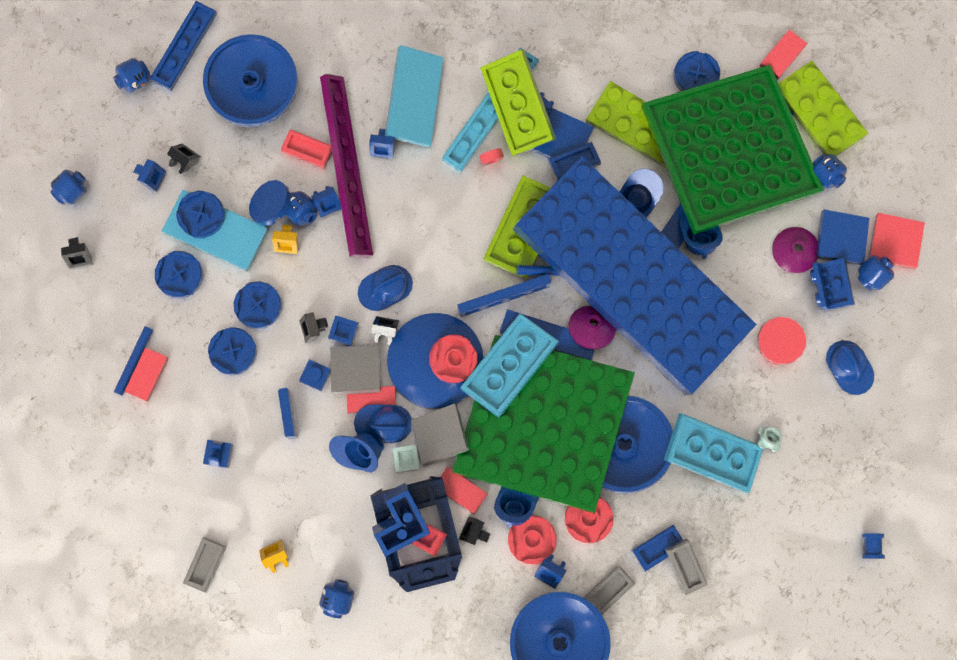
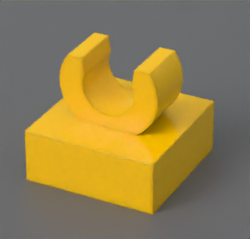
[272,224,299,254]
[259,539,289,573]

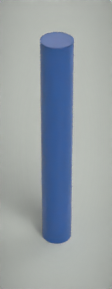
[516,265,560,276]
[114,326,153,396]

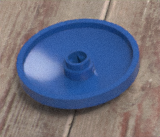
[203,34,298,127]
[387,313,484,409]
[603,396,673,494]
[510,592,611,660]

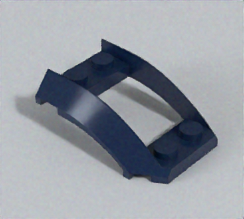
[370,476,463,592]

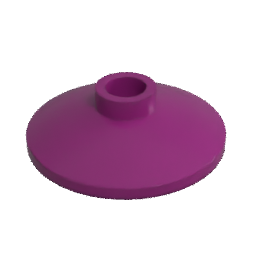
[772,227,819,273]
[568,306,616,349]

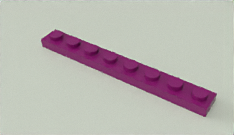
[320,74,373,258]

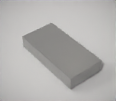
[183,537,227,593]
[665,539,708,595]
[583,565,636,615]

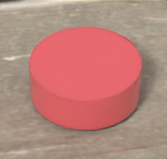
[479,148,504,165]

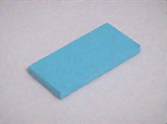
[385,45,443,147]
[162,190,269,272]
[460,313,559,418]
[664,413,763,493]

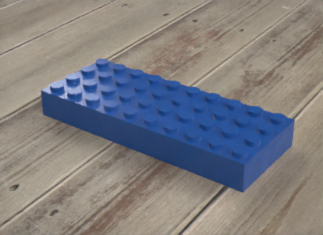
[512,157,757,396]

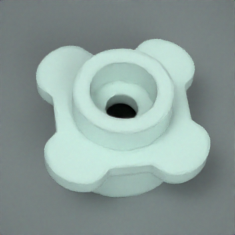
[758,426,782,452]

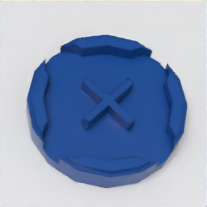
[674,51,720,91]
[249,180,291,226]
[176,190,225,238]
[155,251,203,298]
[233,281,282,329]
[208,327,257,375]

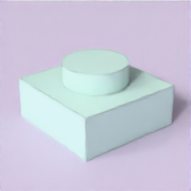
[392,445,420,473]

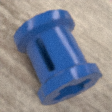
[862,533,885,559]

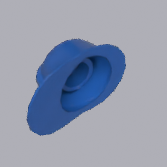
[619,169,664,218]
[680,212,723,259]
[358,265,413,311]
[826,340,874,395]
[354,404,412,443]
[329,433,384,472]
[494,487,539,528]

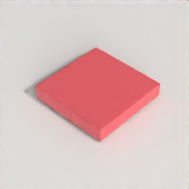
[868,213,925,269]

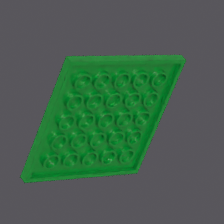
[641,65,824,234]
[452,335,635,514]

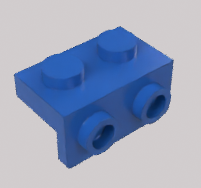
[810,258,855,312]

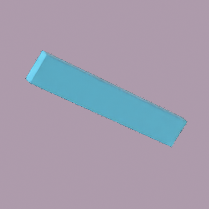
[442,48,539,173]

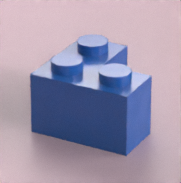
[372,483,430,557]

